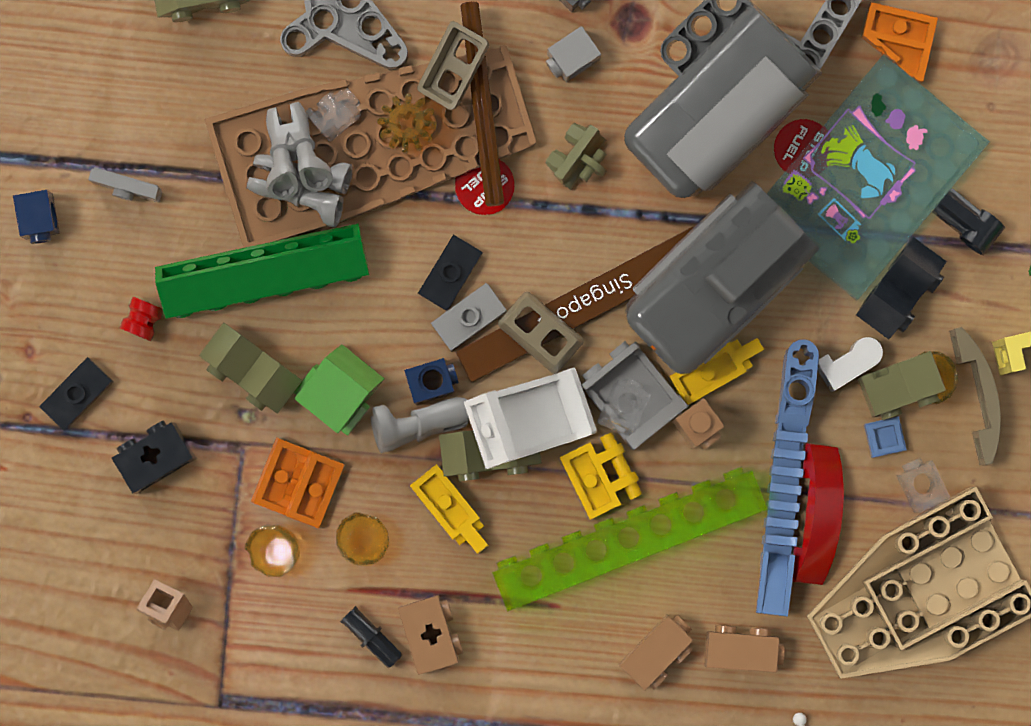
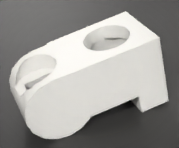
[818,337,883,392]

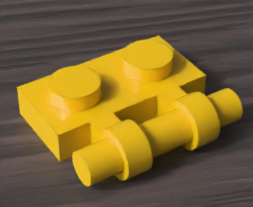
[559,432,642,520]

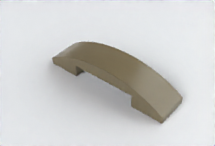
[949,327,1001,466]

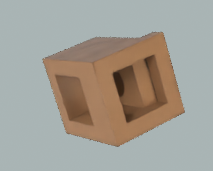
[136,579,193,631]

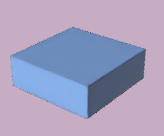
[864,416,907,458]

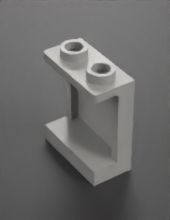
[581,341,688,451]

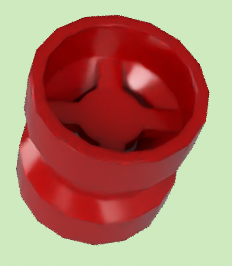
[119,297,164,341]

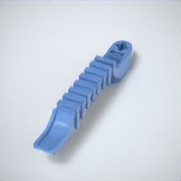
[756,339,819,617]

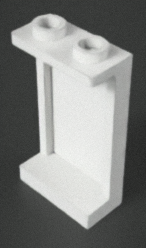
[464,368,597,469]

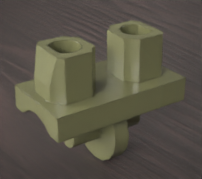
[545,123,607,190]

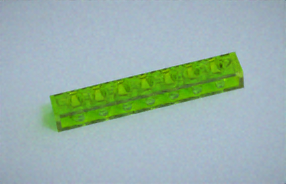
[492,467,767,612]

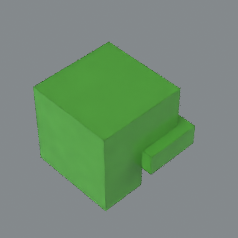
[294,344,385,436]

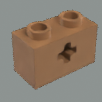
[398,595,463,675]

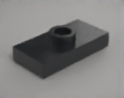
[418,234,483,312]
[39,357,114,431]

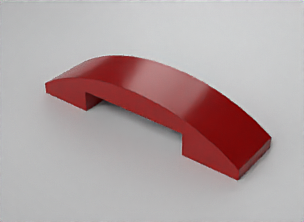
[792,443,844,585]

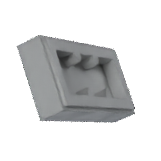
[88,167,163,203]
[431,283,507,351]

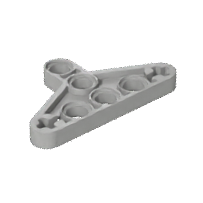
[280,0,408,70]

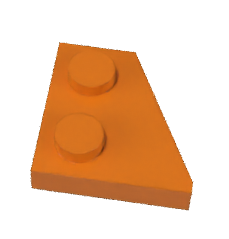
[862,2,938,84]

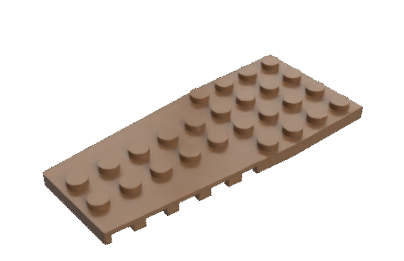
[204,45,536,248]

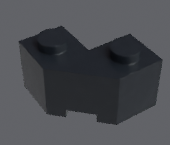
[856,237,947,340]

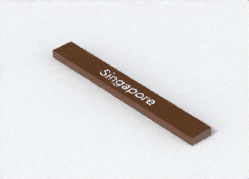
[455,225,696,383]

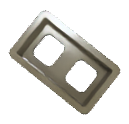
[417,21,489,110]
[498,292,584,374]

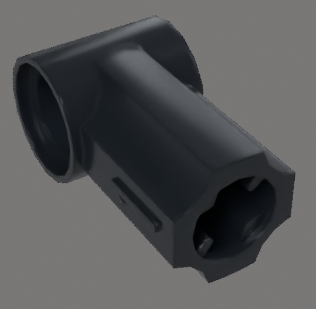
[932,188,1005,255]

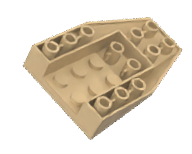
[807,487,1031,679]

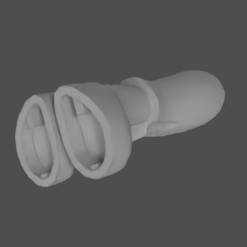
[266,102,333,200]
[246,154,353,228]
[371,397,469,453]

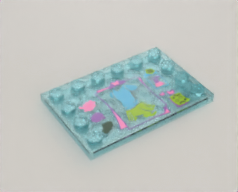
[767,54,989,301]

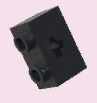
[112,420,197,494]

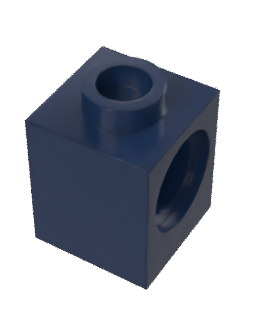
[13,189,60,244]
[404,358,459,405]

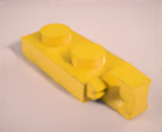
[669,338,764,405]
[410,464,489,554]

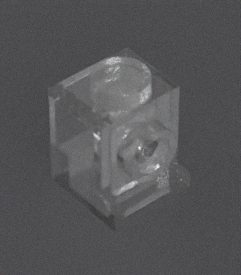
[305,88,361,143]

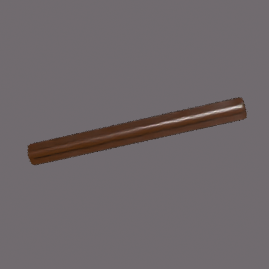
[460,1,504,206]

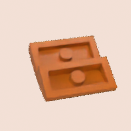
[251,437,345,529]

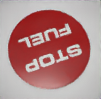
[774,119,834,178]
[455,160,515,215]

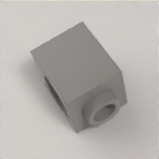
[545,26,601,83]

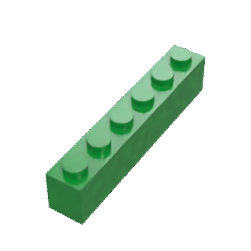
[155,223,369,319]

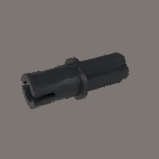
[340,606,402,668]

